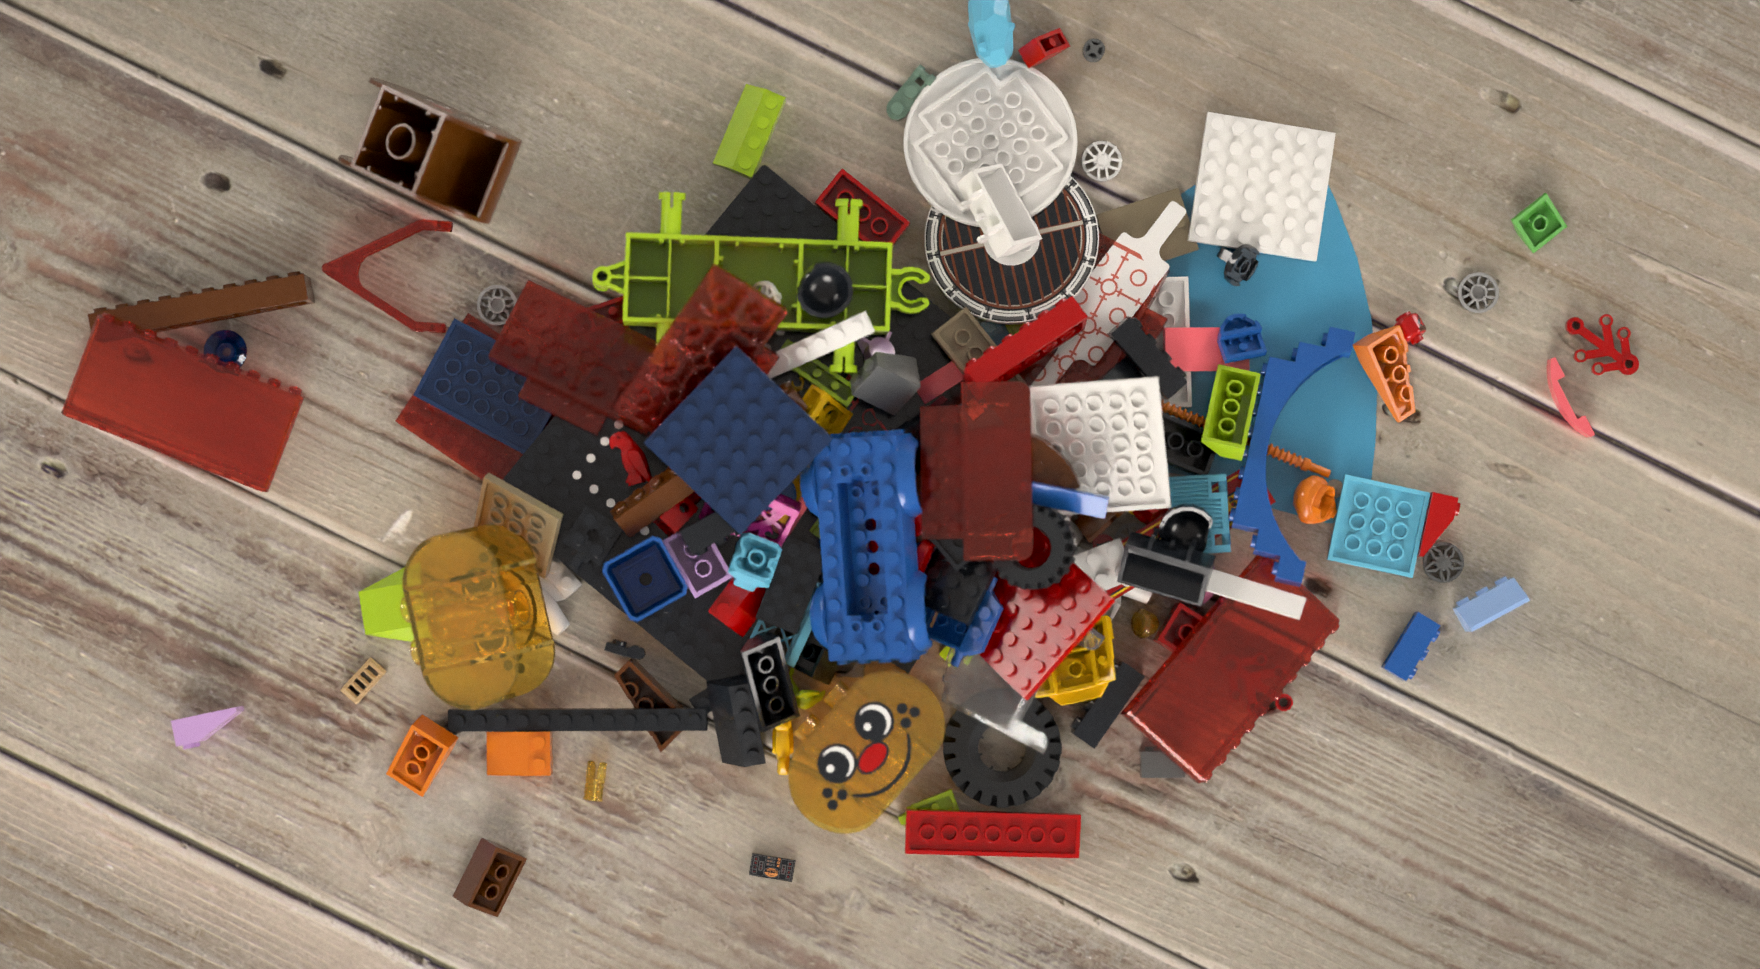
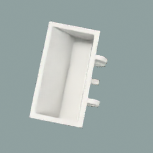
[957,163,1042,259]

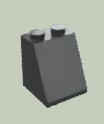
[850,352,921,416]

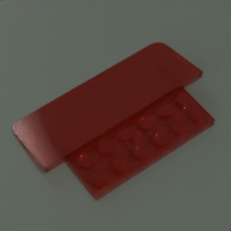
[920,382,1033,561]

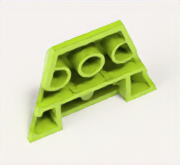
[358,559,434,645]

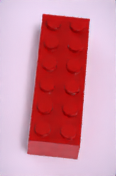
[963,296,1088,401]

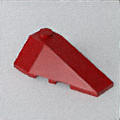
[708,577,766,637]

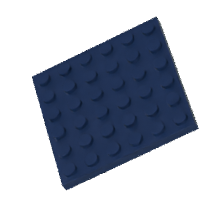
[644,346,833,535]

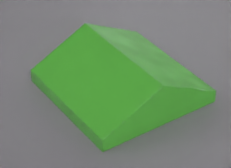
[1511,193,1567,253]

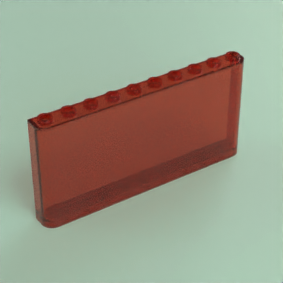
[61,313,306,492]
[1120,555,1340,784]

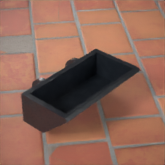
[1117,527,1216,607]

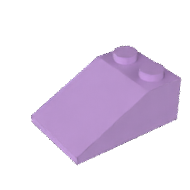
[171,706,244,750]

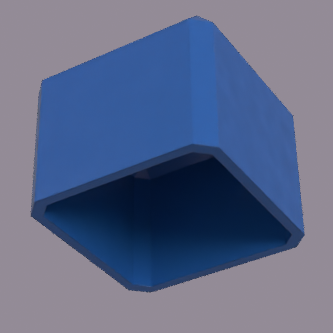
[602,536,688,622]

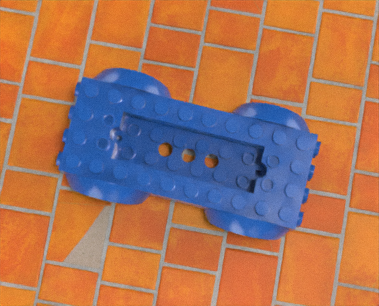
[800,429,933,665]

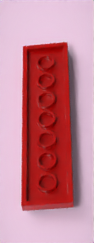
[904,809,1081,858]

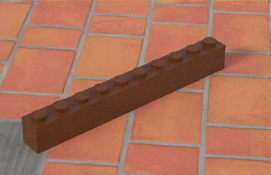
[610,381,809,538]

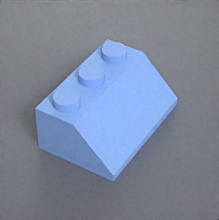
[1453,576,1530,632]

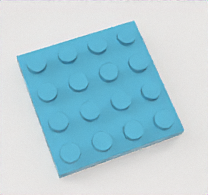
[1326,474,1430,578]

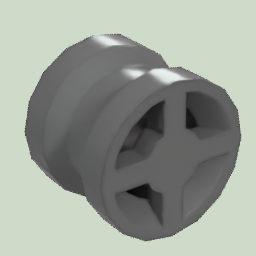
[1083,38,1105,62]

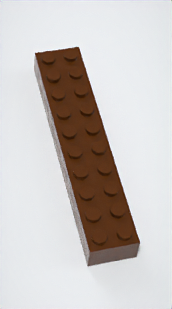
[88,271,315,343]

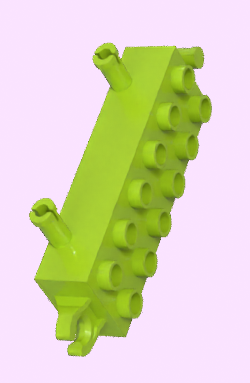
[592,192,930,373]

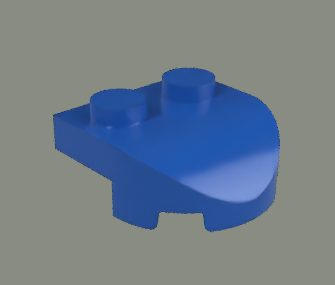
[1217,313,1267,364]

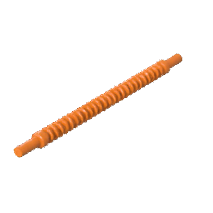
[1161,399,1331,478]

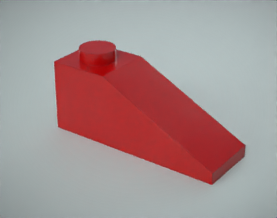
[1417,492,1461,557]

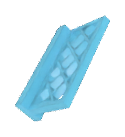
[750,582,821,667]

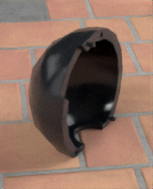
[797,261,853,318]
[1159,504,1213,552]

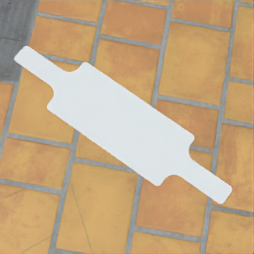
[1031,201,1186,386]

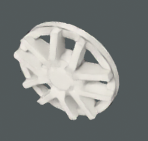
[1081,141,1122,182]

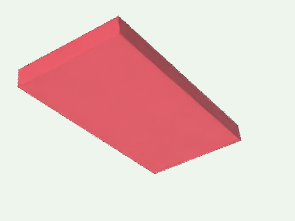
[1163,327,1250,372]

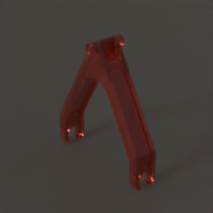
[322,219,453,333]

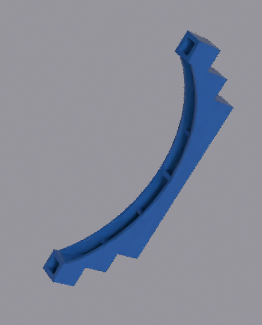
[1229,327,1355,587]

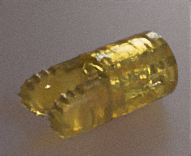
[583,760,607,802]

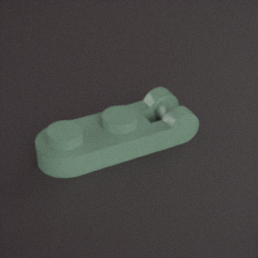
[886,64,936,121]

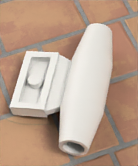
[499,555,582,636]

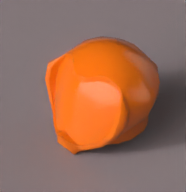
[1293,475,1337,524]

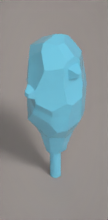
[968,0,1015,68]

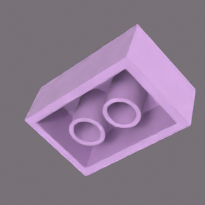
[662,532,733,598]

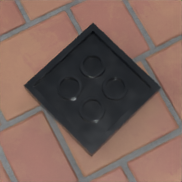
[924,548,997,626]

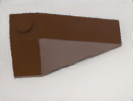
[1074,511,1126,543]

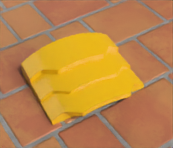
[1034,615,1116,706]

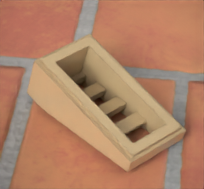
[340,657,387,704]

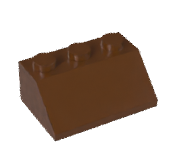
[452,838,527,917]

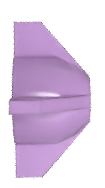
[858,331,895,361]

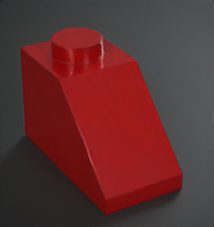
[1018,28,1070,68]

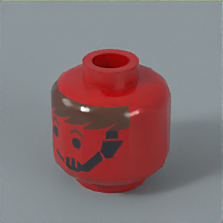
[1394,311,1426,345]

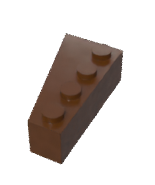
[614,658,684,752]

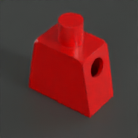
[654,491,702,537]

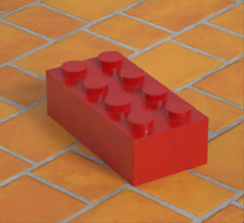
[815,168,910,247]

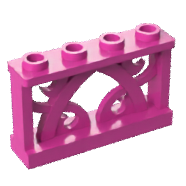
[699,493,802,547]

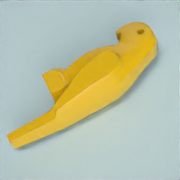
[772,721,794,775]

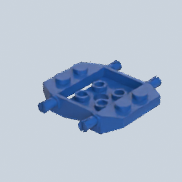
[925,577,1003,667]

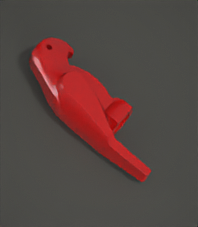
[609,431,652,486]

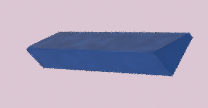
[1018,479,1109,519]

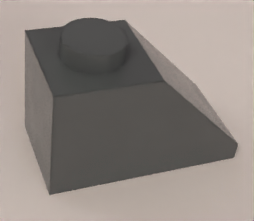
[1140,747,1185,778]

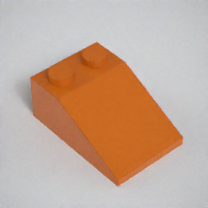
[386,714,459,797]
[486,731,553,776]

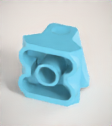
[728,533,782,592]

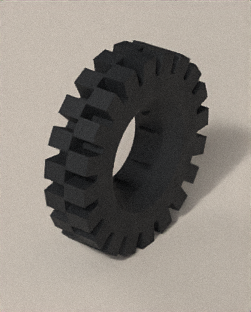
[943,688,1062,808]

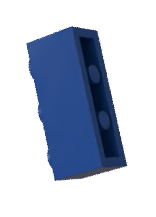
[1381,612,1441,681]

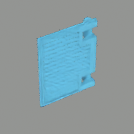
[1169,473,1231,554]

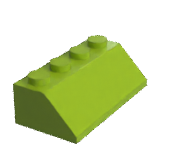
[713,84,786,180]
[1201,364,1261,461]

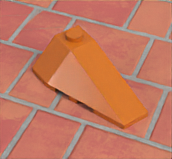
[1353,325,1416,422]

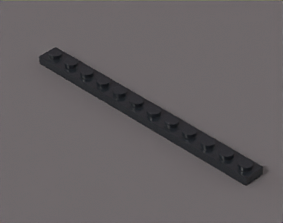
[448,708,708,732]

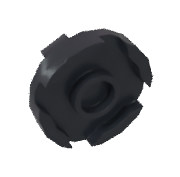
[1216,244,1259,286]

